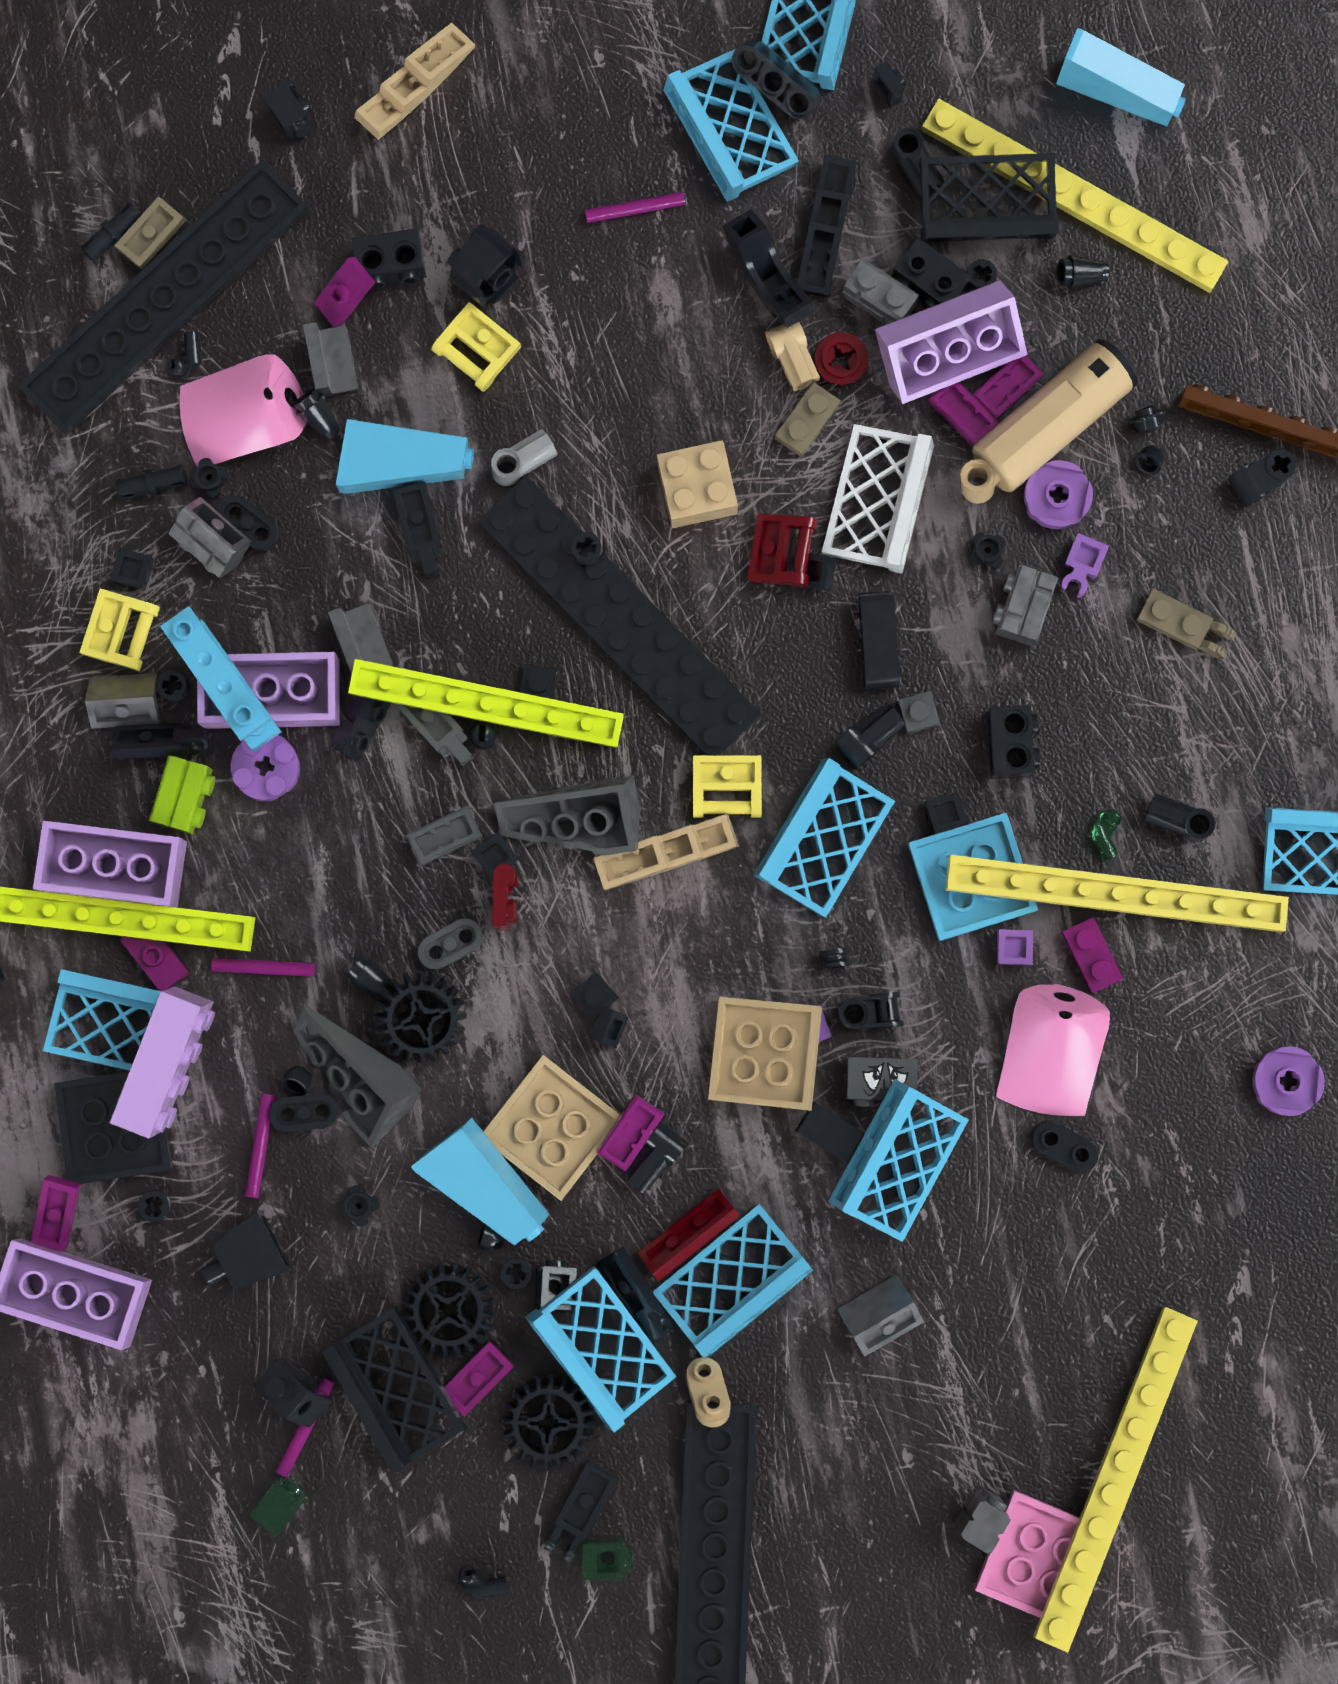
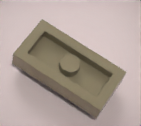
[114,196,186,270]
[775,382,841,457]

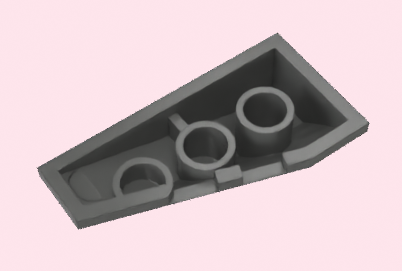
[494,775,640,855]
[293,1007,422,1147]

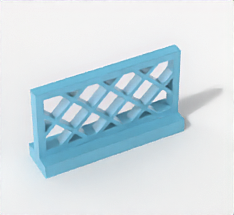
[762,0,856,90]
[663,49,799,202]
[753,758,895,918]
[1262,807,1338,895]
[43,969,161,1071]
[828,1079,969,1242]
[653,1204,813,1358]
[525,1266,676,1433]

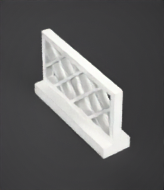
[822,424,934,574]

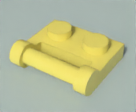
[431,302,521,392]
[79,589,160,672]
[693,755,762,818]

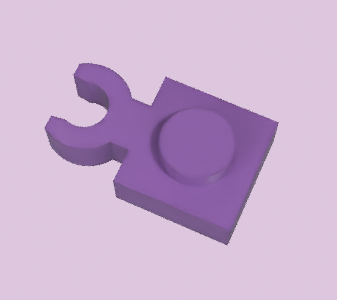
[1060,533,1109,598]

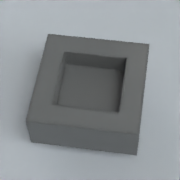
[897,691,940,734]

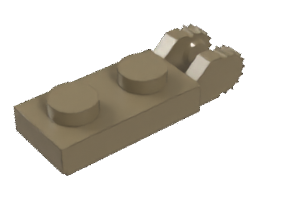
[1136,588,1237,659]

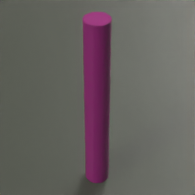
[585,191,685,223]
[211,958,316,977]
[245,1093,275,1198]
[275,1376,335,1478]

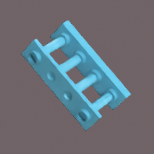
[160,606,282,752]

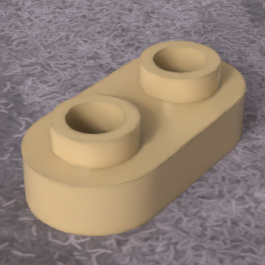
[686,1357,731,1427]

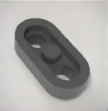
[418,918,483,970]

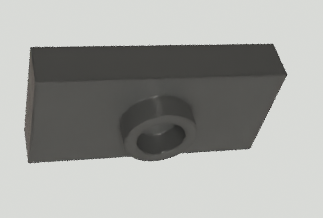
[406,806,483,867]

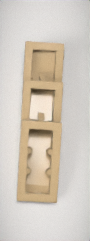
[355,23,475,140]
[593,814,739,890]

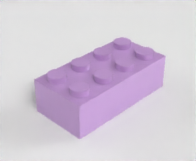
[875,280,1028,404]
[197,652,340,729]
[33,821,187,908]
[110,986,215,1138]
[0,1238,152,1350]

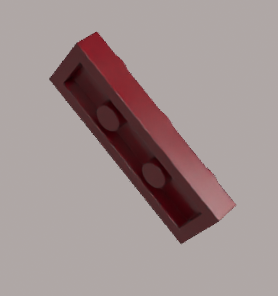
[638,1188,740,1281]

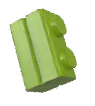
[149,756,215,835]

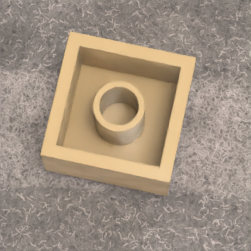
[657,440,738,529]

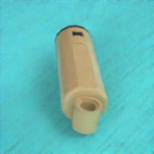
[960,339,1138,504]

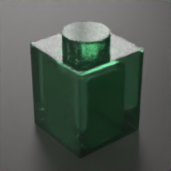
[249,1477,307,1537]

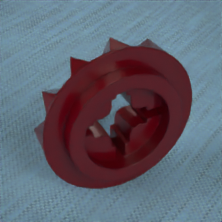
[814,332,868,387]

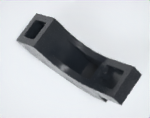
[722,209,816,328]

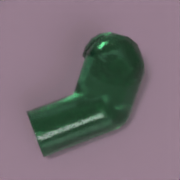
[1091,809,1121,861]

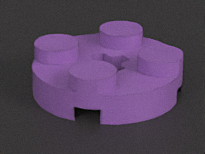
[1024,460,1093,530]
[231,735,300,801]
[1252,1047,1325,1116]

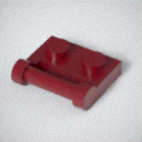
[747,514,818,587]
[492,863,519,931]

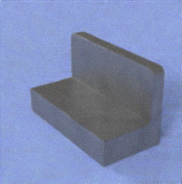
[303,322,359,397]
[328,604,393,674]
[85,673,160,729]
[838,1275,924,1357]

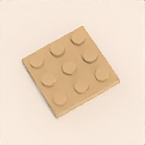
[708,997,822,1111]
[484,1055,620,1201]

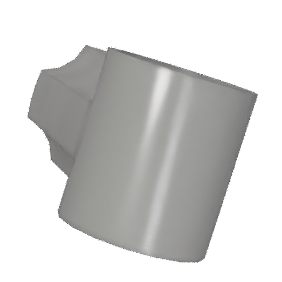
[491,429,558,487]

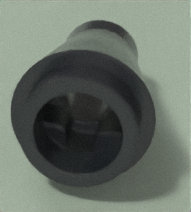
[1057,255,1109,289]
[293,388,341,440]
[346,954,394,1002]

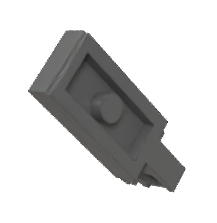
[394,703,474,767]

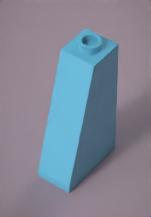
[1056,28,1186,127]
[336,419,474,494]
[411,1117,549,1245]

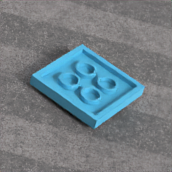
[908,813,1038,941]

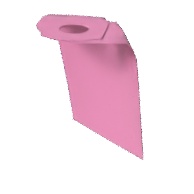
[180,355,306,467]
[996,984,1110,1116]

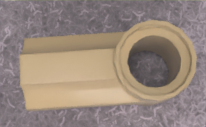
[765,322,820,391]

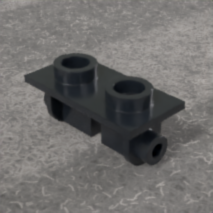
[331,696,391,762]

